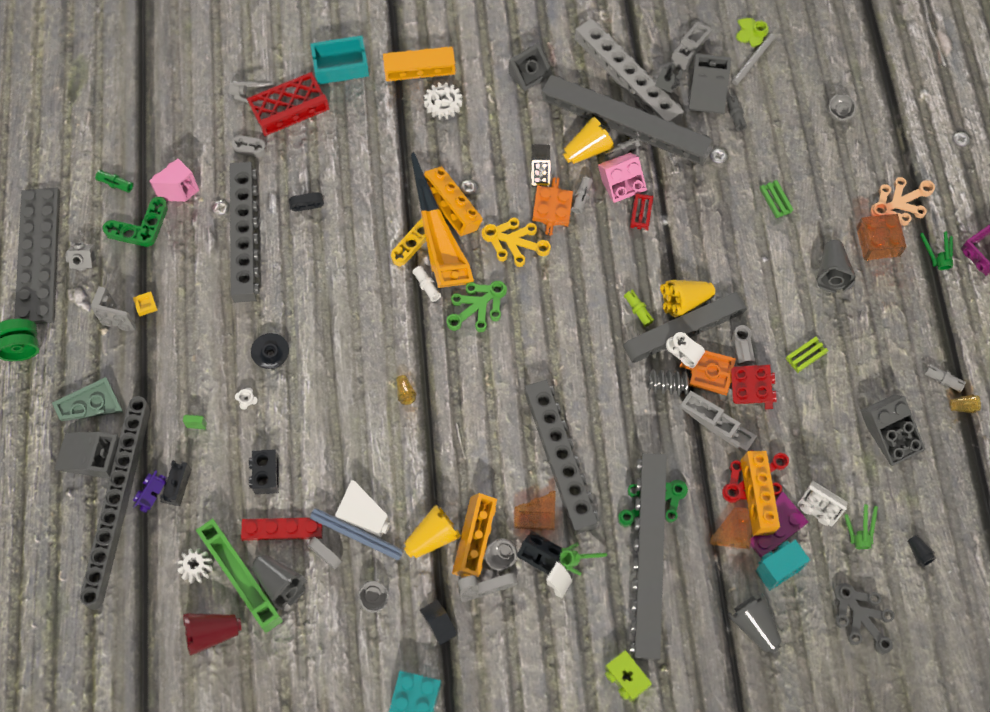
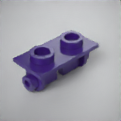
[132,471,167,513]

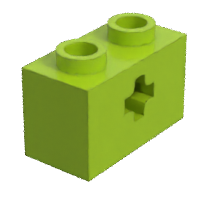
[604,650,652,702]

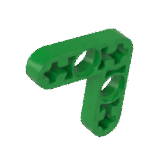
[102,197,168,247]

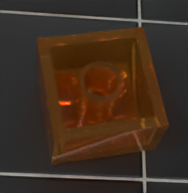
[856,214,907,261]

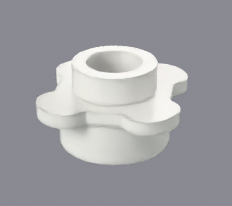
[235,388,258,410]

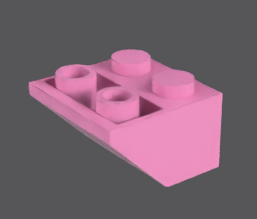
[598,152,647,203]
[149,159,199,201]

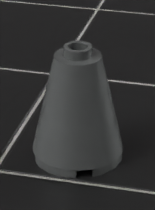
[817,240,856,293]
[252,555,307,610]
[728,593,782,654]

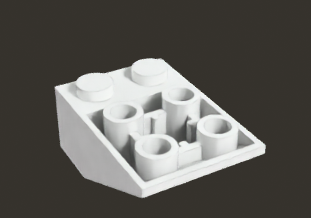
[797,481,848,527]

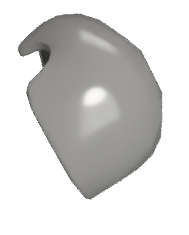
[828,94,856,121]
[484,538,518,571]
[358,581,389,613]

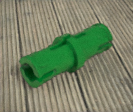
[95,170,133,193]

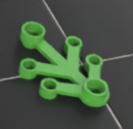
[447,281,507,332]

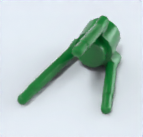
[920,231,954,270]

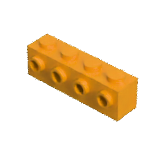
[383,47,456,81]
[424,166,483,237]
[452,493,497,578]

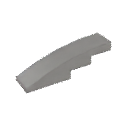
[680,391,757,453]

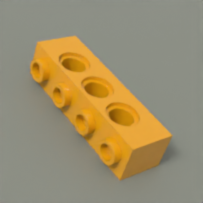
[740,451,780,536]

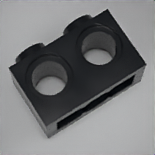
[249,449,279,495]
[516,531,562,575]

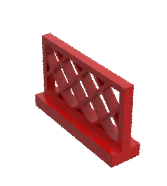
[246,72,330,137]

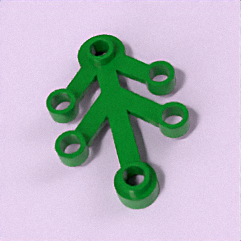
[618,480,688,527]

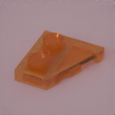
[514,491,556,530]
[711,507,753,549]

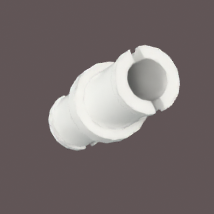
[413,266,441,302]

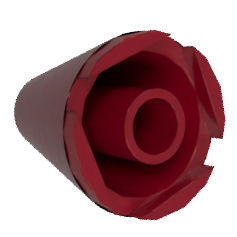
[183,613,242,656]

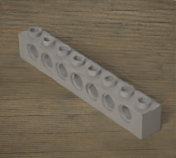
[575,18,684,124]

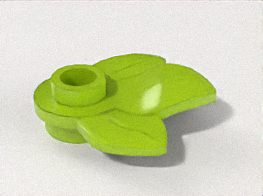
[736,18,769,47]

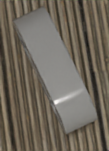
[232,136,266,157]
[307,537,342,570]

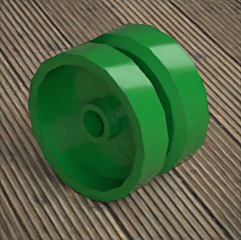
[0,319,40,362]

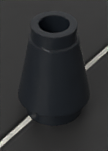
[907,535,936,567]

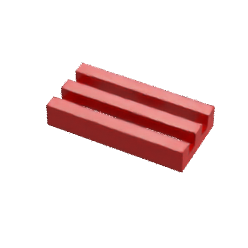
[630,193,653,231]

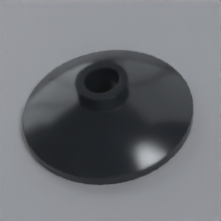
[251,333,289,369]

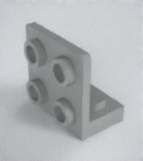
[90,286,136,331]

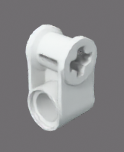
[666,332,705,368]

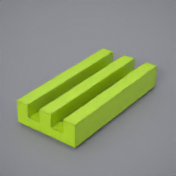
[786,336,829,373]

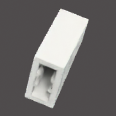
[335,480,390,539]

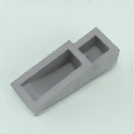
[670,21,712,70]

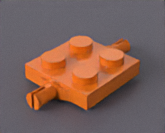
[532,177,573,236]
[680,350,736,396]

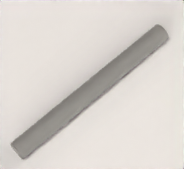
[732,33,775,86]

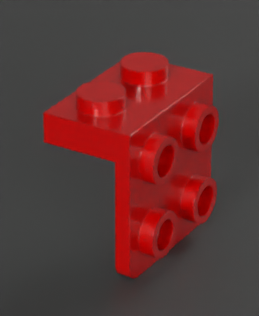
[731,365,777,409]

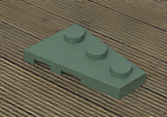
[52,377,123,421]

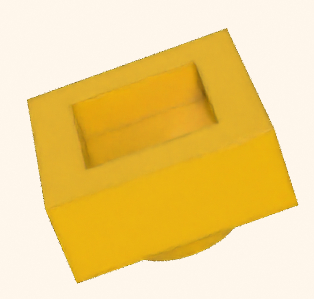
[133,291,158,316]

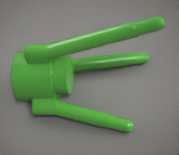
[844,504,878,550]
[560,543,607,576]

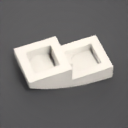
[546,562,572,598]

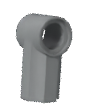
[731,325,755,366]

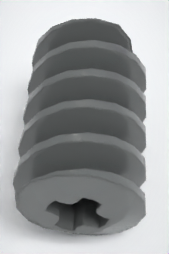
[648,369,689,396]

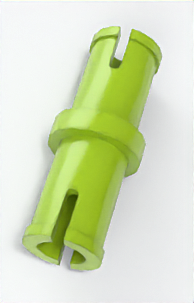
[624,290,654,327]

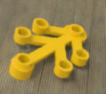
[481,218,551,267]

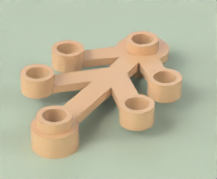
[870,177,935,226]

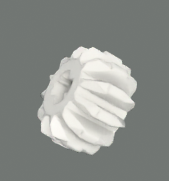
[178,548,213,583]

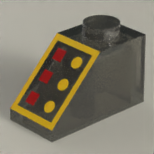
[532,144,550,187]

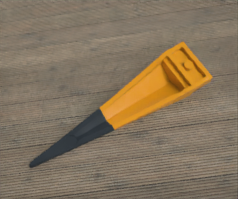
[411,152,474,288]

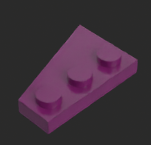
[749,491,809,558]

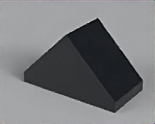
[420,600,458,646]

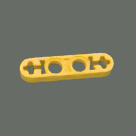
[391,212,442,266]

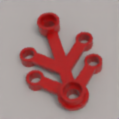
[722,450,789,503]

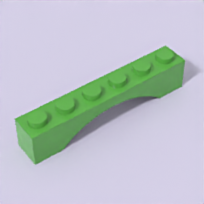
[196,519,283,633]

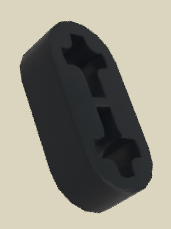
[289,192,324,212]

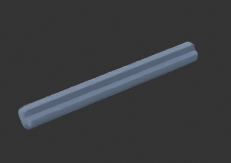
[310,508,403,560]

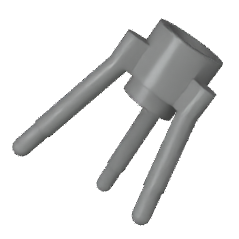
[229,81,275,107]

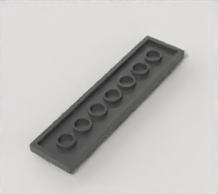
[14,187,60,324]

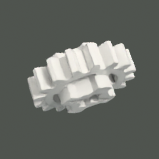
[424,83,462,119]

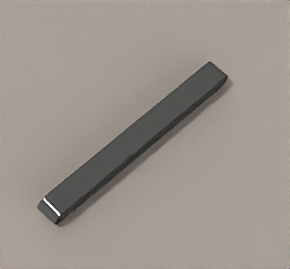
[80,396,151,610]

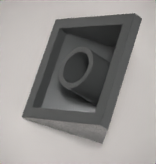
[509,42,553,91]

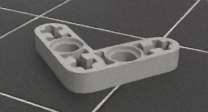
[457,573,518,602]

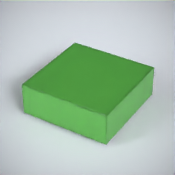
[183,415,207,429]

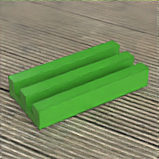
[760,180,793,218]

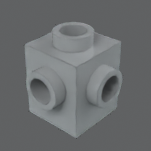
[65,242,97,271]

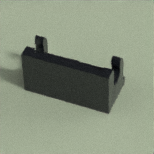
[160,460,192,506]

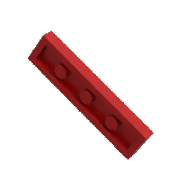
[241,518,323,541]

